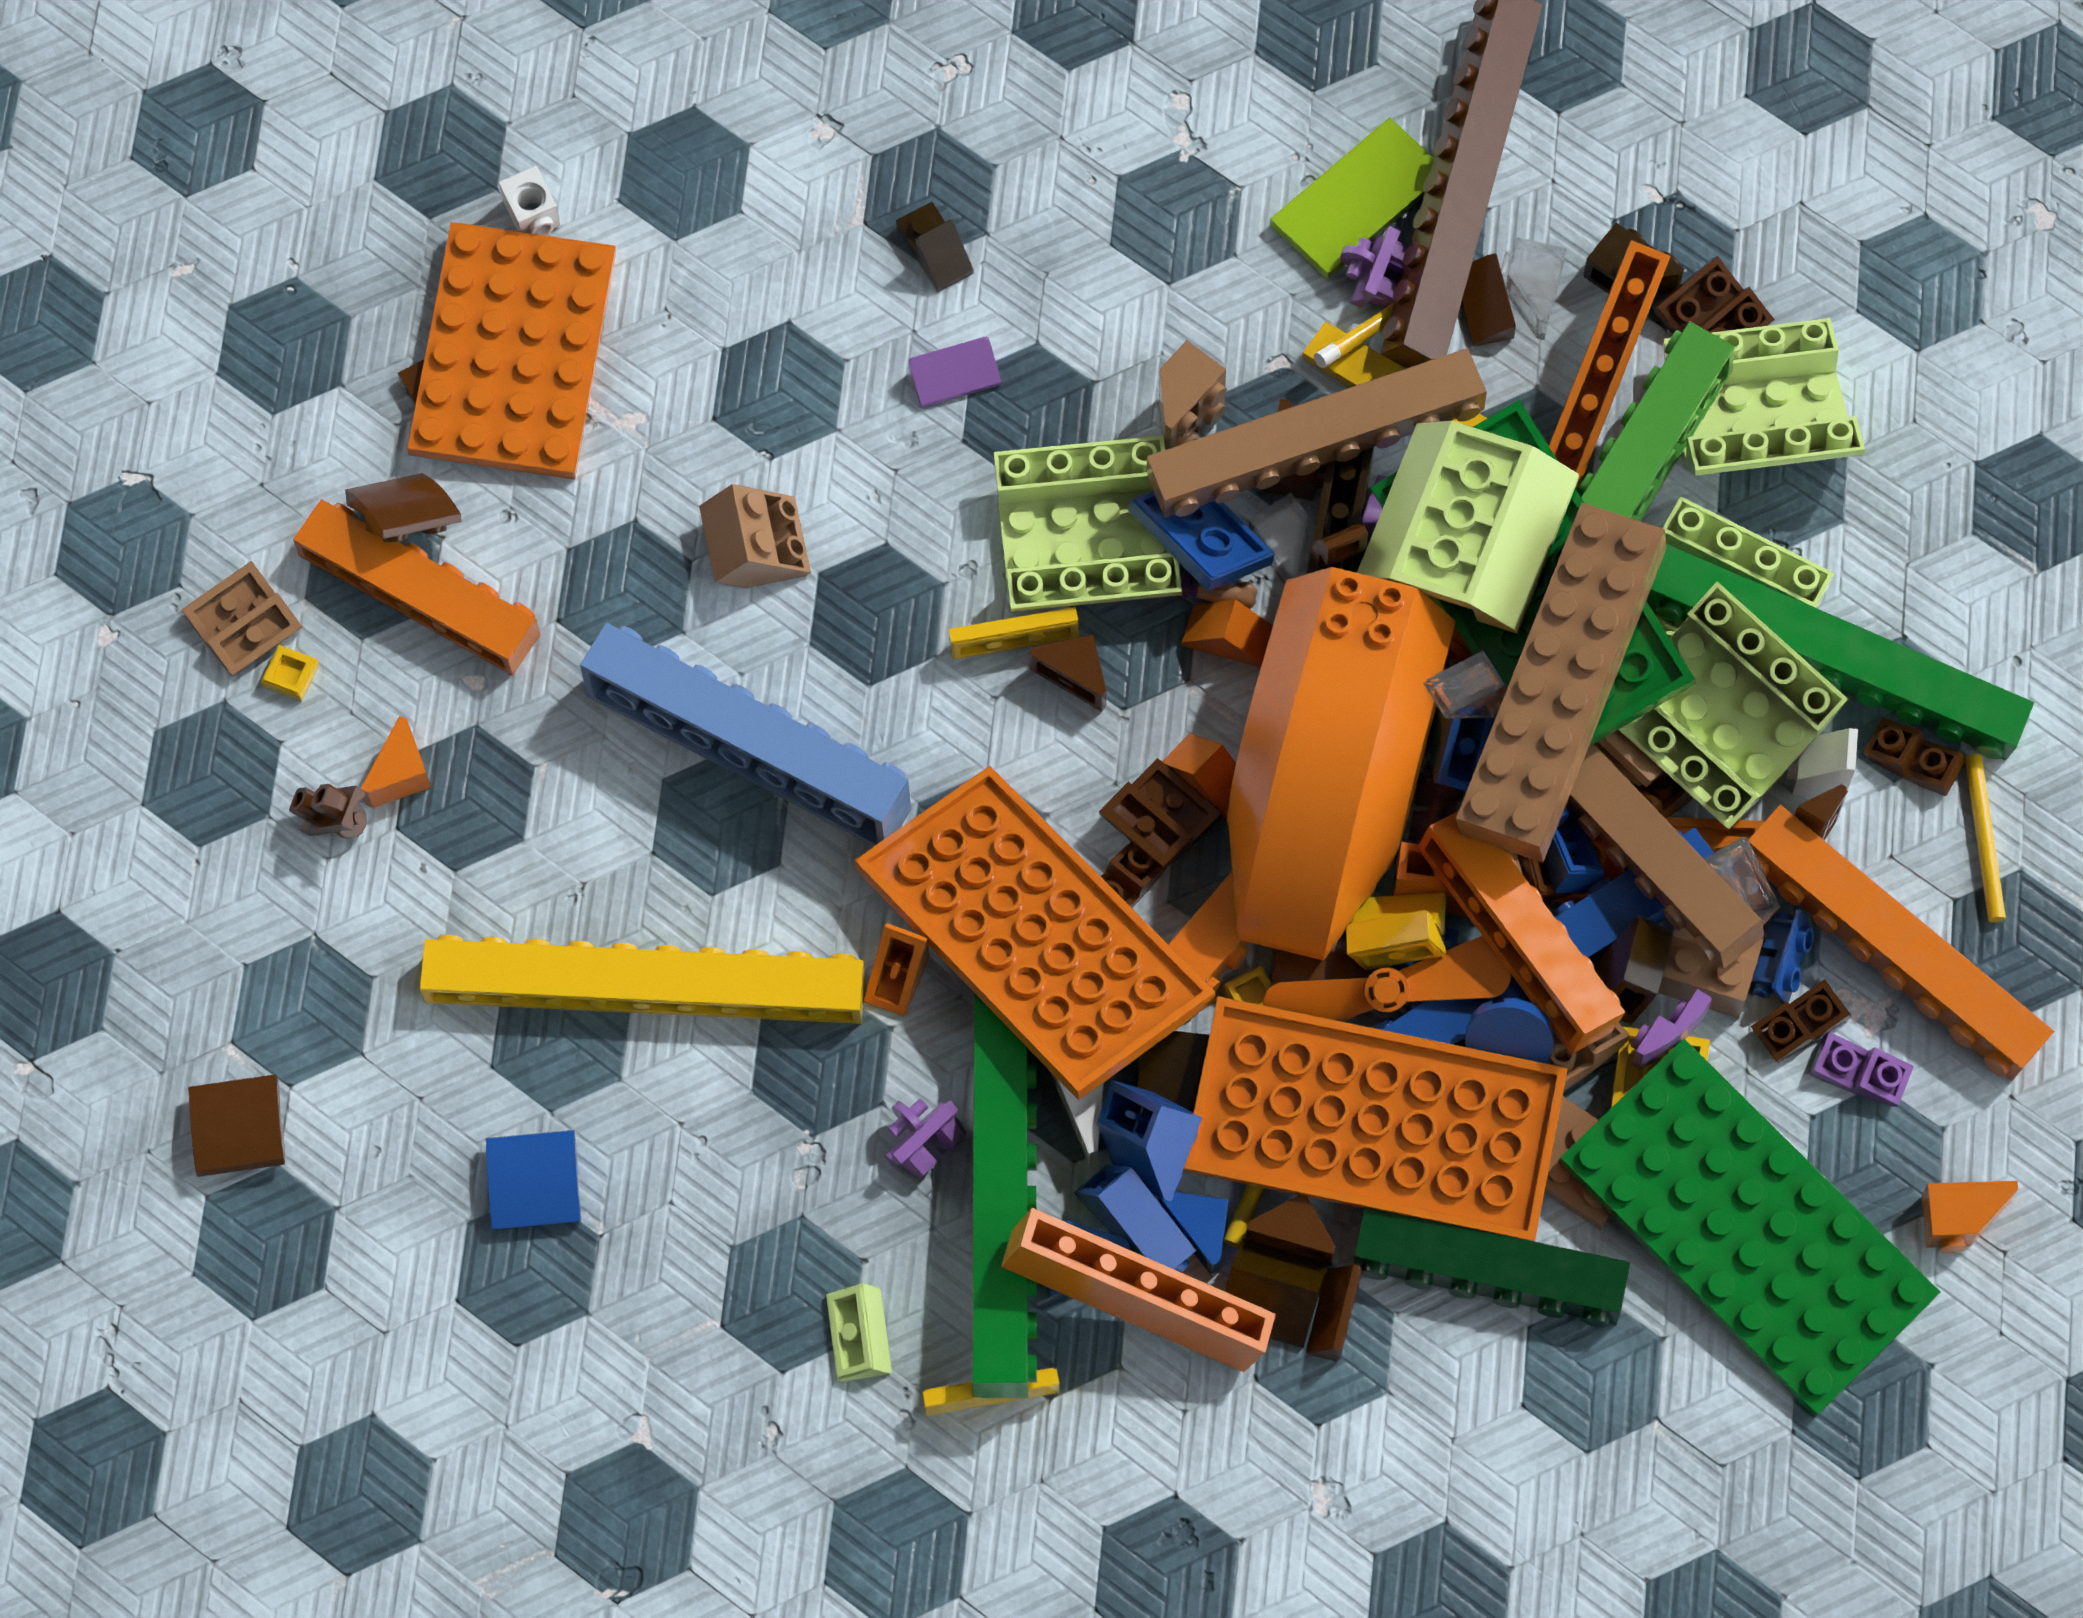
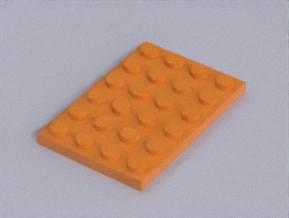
[407,222,616,479]

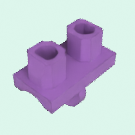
[1340,226,1408,308]
[884,1098,967,1178]

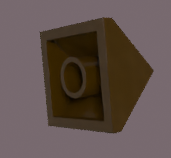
[1225,1238,1328,1348]

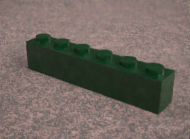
[1353,1207,1630,1327]

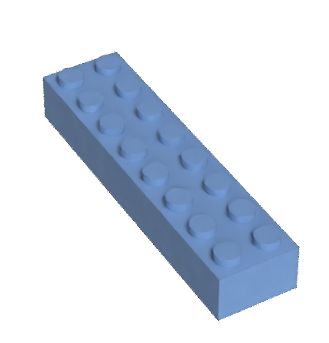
[580,623,911,846]

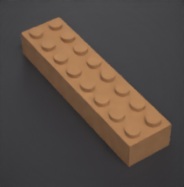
[1456,502,1667,863]

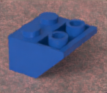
[1097,1080,1202,1201]

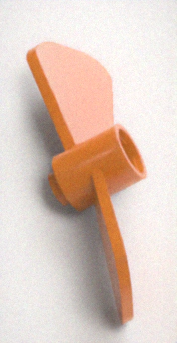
[1263,936,1511,1022]

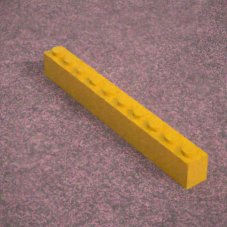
[420,935,865,1024]

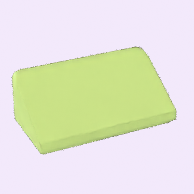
[826,1283,892,1382]

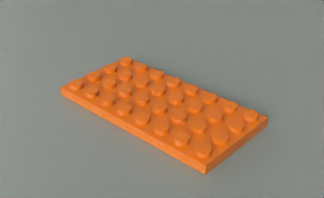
[854,766,1215,1101]
[1183,996,1568,1241]

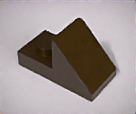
[896,202,974,292]

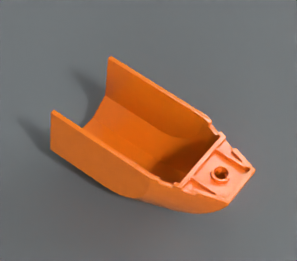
[1227,567,1456,961]

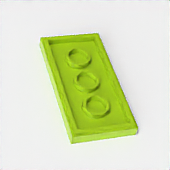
[1270,117,1434,280]

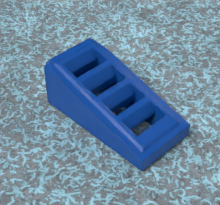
[1545,807,1605,893]

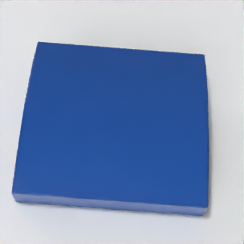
[486,1130,582,1229]

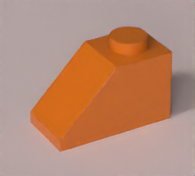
[1922,1180,2018,1253]

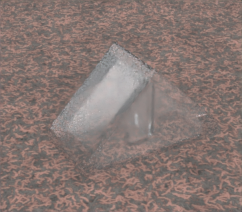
[1423,651,1505,718]

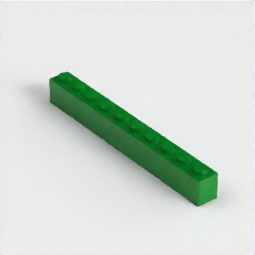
[1646,544,2035,760]
[972,993,1037,1398]

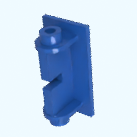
[1751,909,1814,1004]

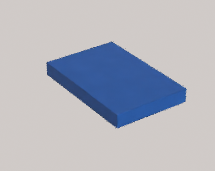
[1128,491,1275,591]

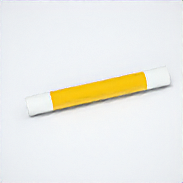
[1314,303,1394,368]

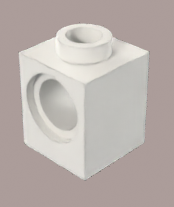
[499,166,561,235]

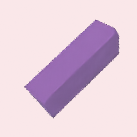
[908,336,1002,408]

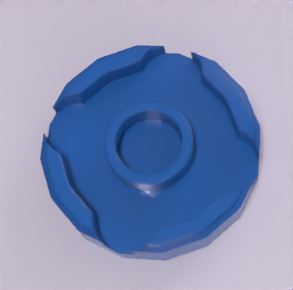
[1465,998,1555,1064]

